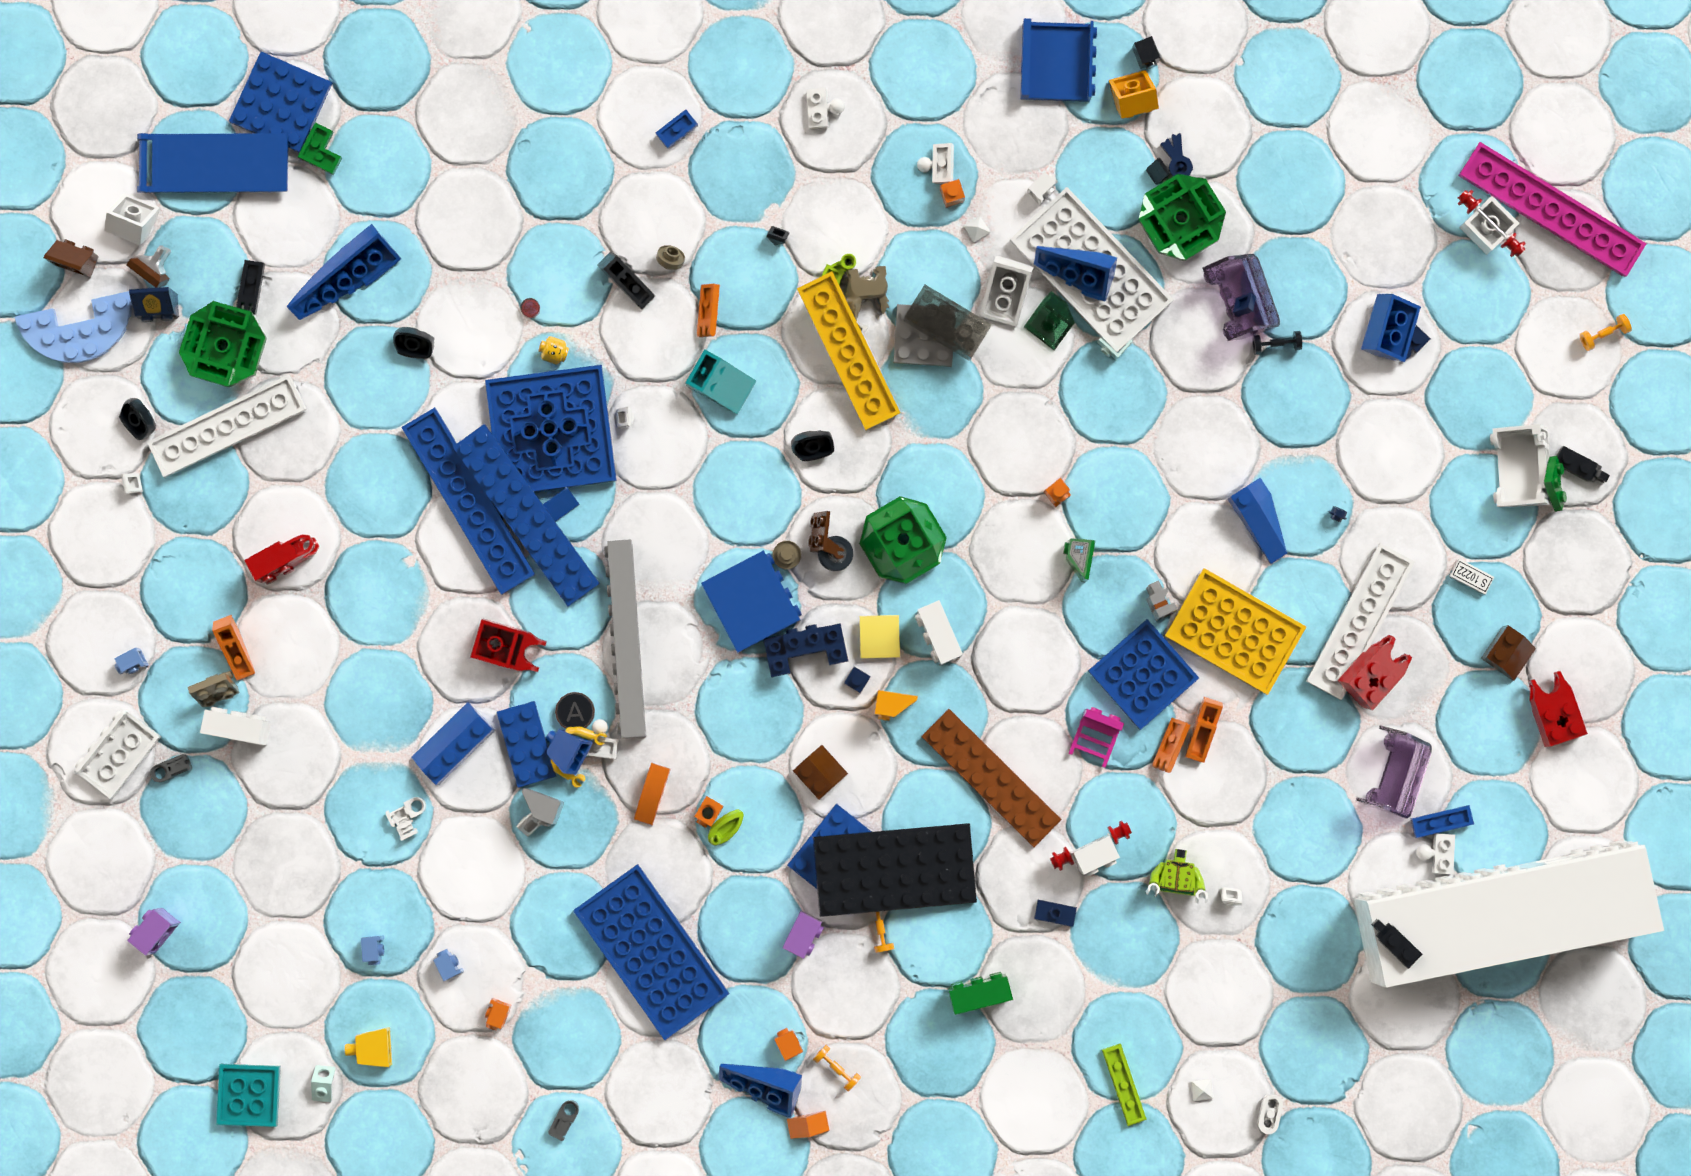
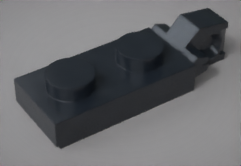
[1557,446,1610,483]
[1371,919,1423,969]

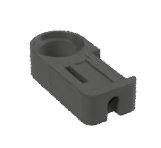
[150,754,192,782]
[548,1100,579,1141]

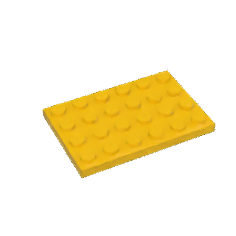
[1165,568,1306,695]

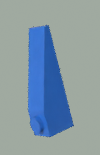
[1227,478,1287,564]

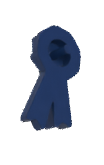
[1160,133,1193,177]

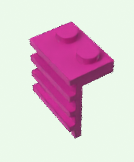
[1068,707,1124,768]

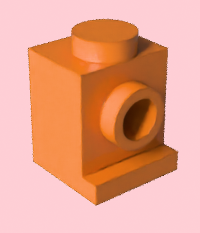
[1044,478,1071,507]
[485,998,512,1031]

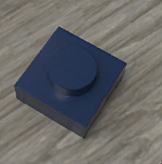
[1233,292,1256,317]
[844,666,871,693]

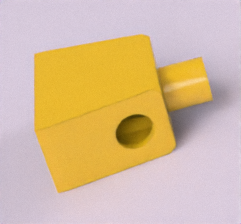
[345,1027,392,1067]

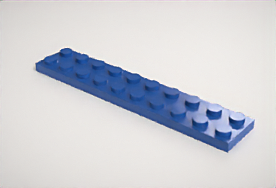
[401,407,535,595]
[453,424,600,606]

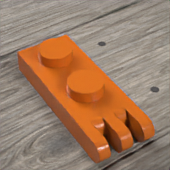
[697,283,720,337]
[1153,718,1191,773]

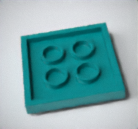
[216,1063,281,1127]

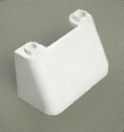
[1490,424,1552,507]

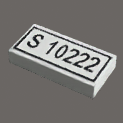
[1449,559,1494,595]

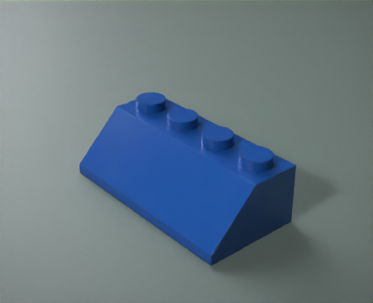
[412,702,495,785]

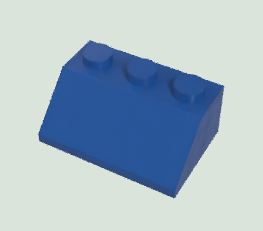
[1361,294,1421,362]

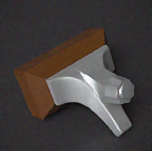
[126,245,171,288]

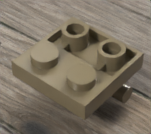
[188,671,239,707]

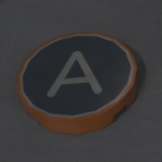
[555,692,595,729]

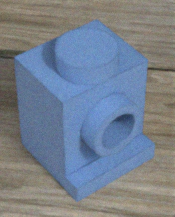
[114,647,149,675]
[361,935,384,965]
[433,949,464,981]

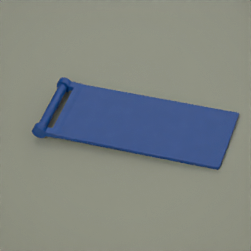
[137,133,288,193]

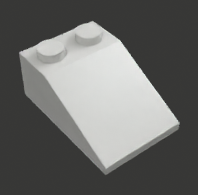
[979,256,1034,327]

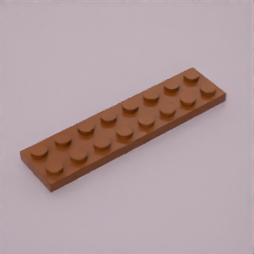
[921,709,1062,847]

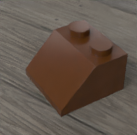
[43,239,99,278]
[1481,625,1536,681]
[792,745,848,800]

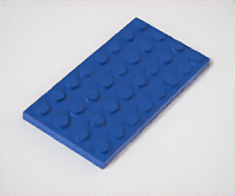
[573,864,730,1040]

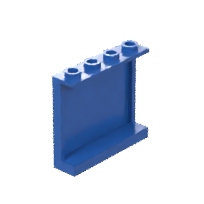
[1020,18,1097,102]
[701,550,802,654]

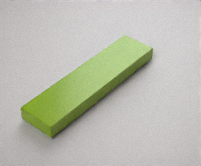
[1101,1043,1147,1126]

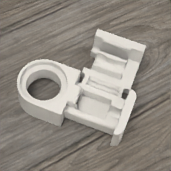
[386,797,426,841]

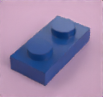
[655,109,698,149]

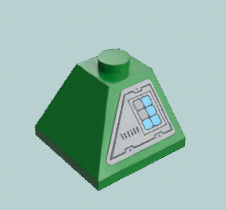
[1063,538,1095,582]

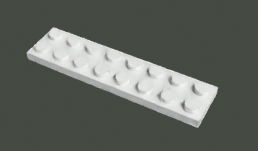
[147,374,307,478]
[1306,543,1415,700]

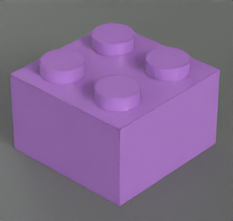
[127,908,181,956]
[783,911,824,959]

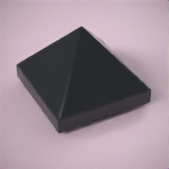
[766,226,790,246]

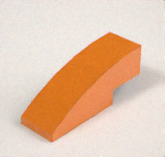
[1185,697,1223,763]
[634,763,671,825]

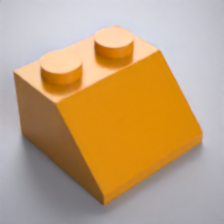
[1108,70,1159,119]
[874,690,918,721]

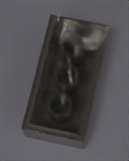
[904,284,992,361]

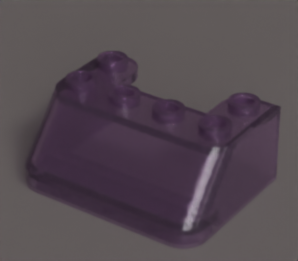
[1202,254,1280,341]

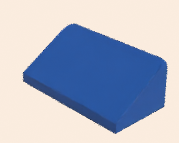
[543,488,580,521]

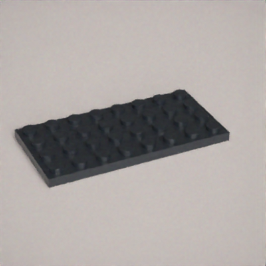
[813,823,977,917]

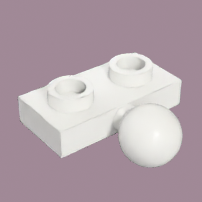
[806,88,845,129]
[917,143,954,184]
[587,719,619,759]
[1416,833,1455,874]

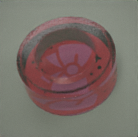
[520,298,541,318]

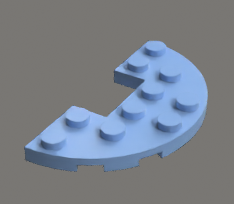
[15,291,132,363]

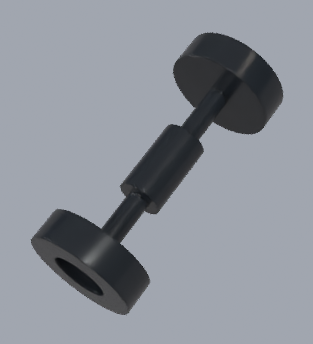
[1252,331,1302,355]

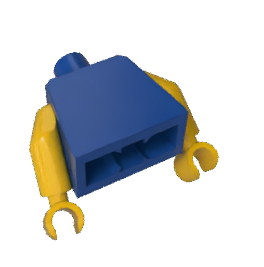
[546,727,607,788]

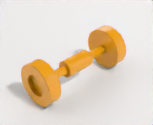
[1580,314,1632,351]
[874,912,895,953]
[813,1045,861,1092]

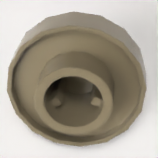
[656,245,685,270]
[773,541,801,570]

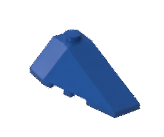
[1034,246,1118,302]
[719,1063,802,1118]

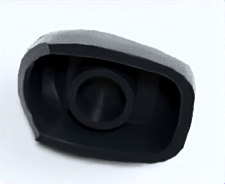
[393,327,435,359]
[119,398,156,440]
[791,430,834,461]

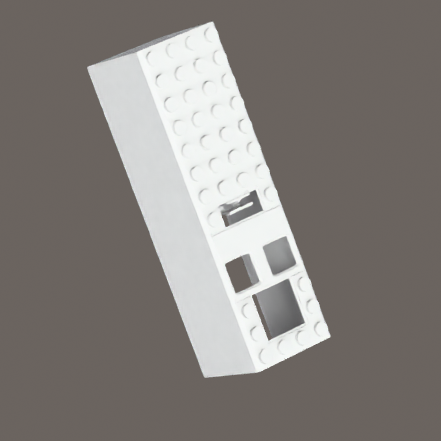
[1353,840,1664,988]

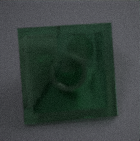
[1024,291,1075,351]

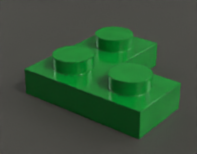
[298,122,342,175]
[1544,456,1567,512]

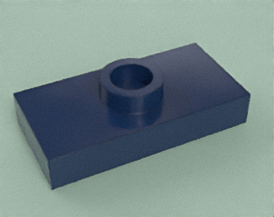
[1034,899,1077,927]

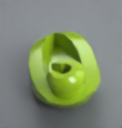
[708,809,744,846]

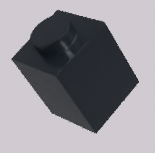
[1132,36,1160,69]

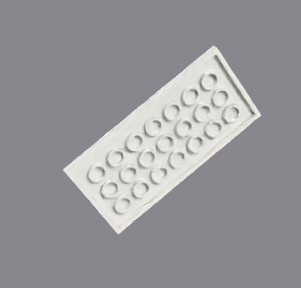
[1010,187,1174,352]

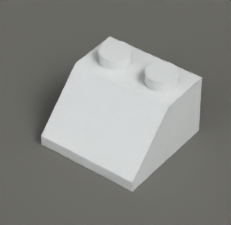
[104,193,160,245]

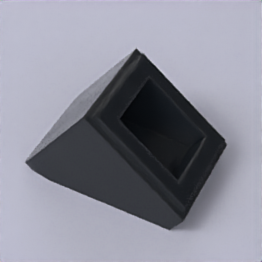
[1146,158,1170,185]

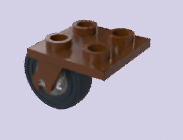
[808,511,853,571]

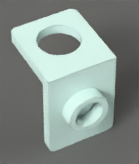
[1097,338,1133,360]
[311,1065,335,1102]

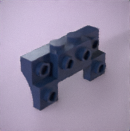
[764,623,849,678]

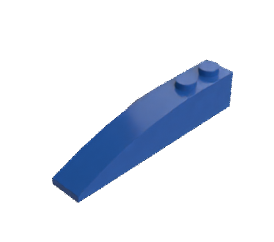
[287,224,401,320]

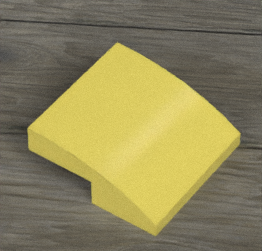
[859,615,900,658]

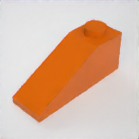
[212,615,255,680]

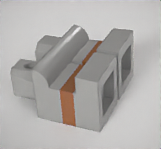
[1146,580,1178,621]

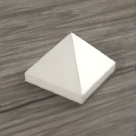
[964,216,990,243]
[616,407,634,429]
[121,473,143,494]
[516,813,541,837]
[1221,887,1242,906]
[1191,1079,1214,1101]

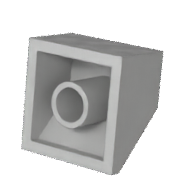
[522,788,564,827]

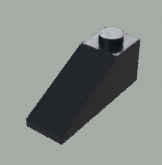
[597,251,655,309]

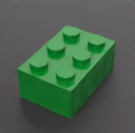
[947,972,1013,1015]

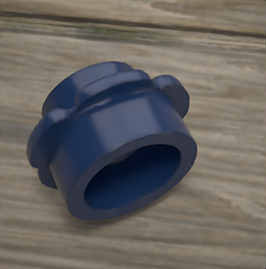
[1329,506,1347,522]

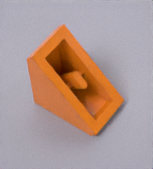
[787,1111,830,1139]

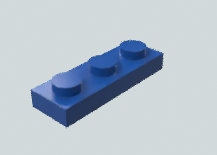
[1410,805,1474,838]

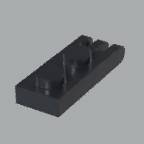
[236,260,265,315]

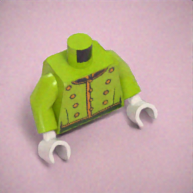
[1146,849,1208,903]

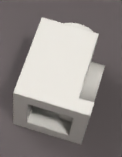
[1027,172,1058,205]

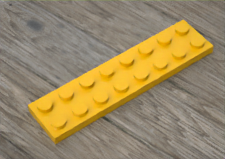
[797,271,900,430]

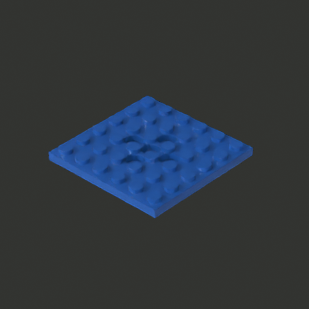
[485,365,617,492]

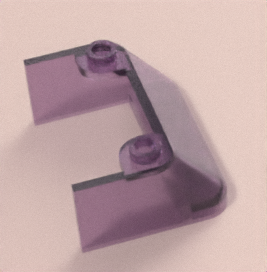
[1355,725,1432,819]

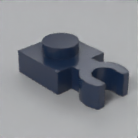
[1406,325,1431,360]

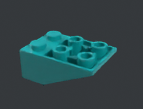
[685,349,756,415]

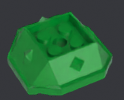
[1138,174,1226,261]
[179,301,267,387]
[859,496,947,584]

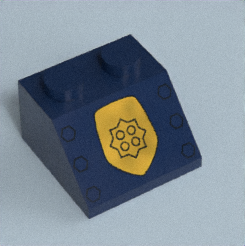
[129,287,179,322]

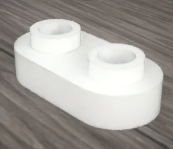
[1257,1094,1283,1134]

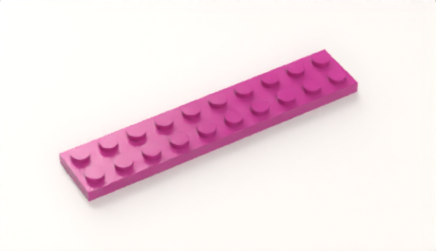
[1458,142,1647,277]

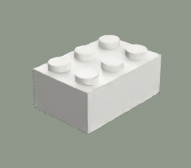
[915,600,963,666]
[200,707,271,745]

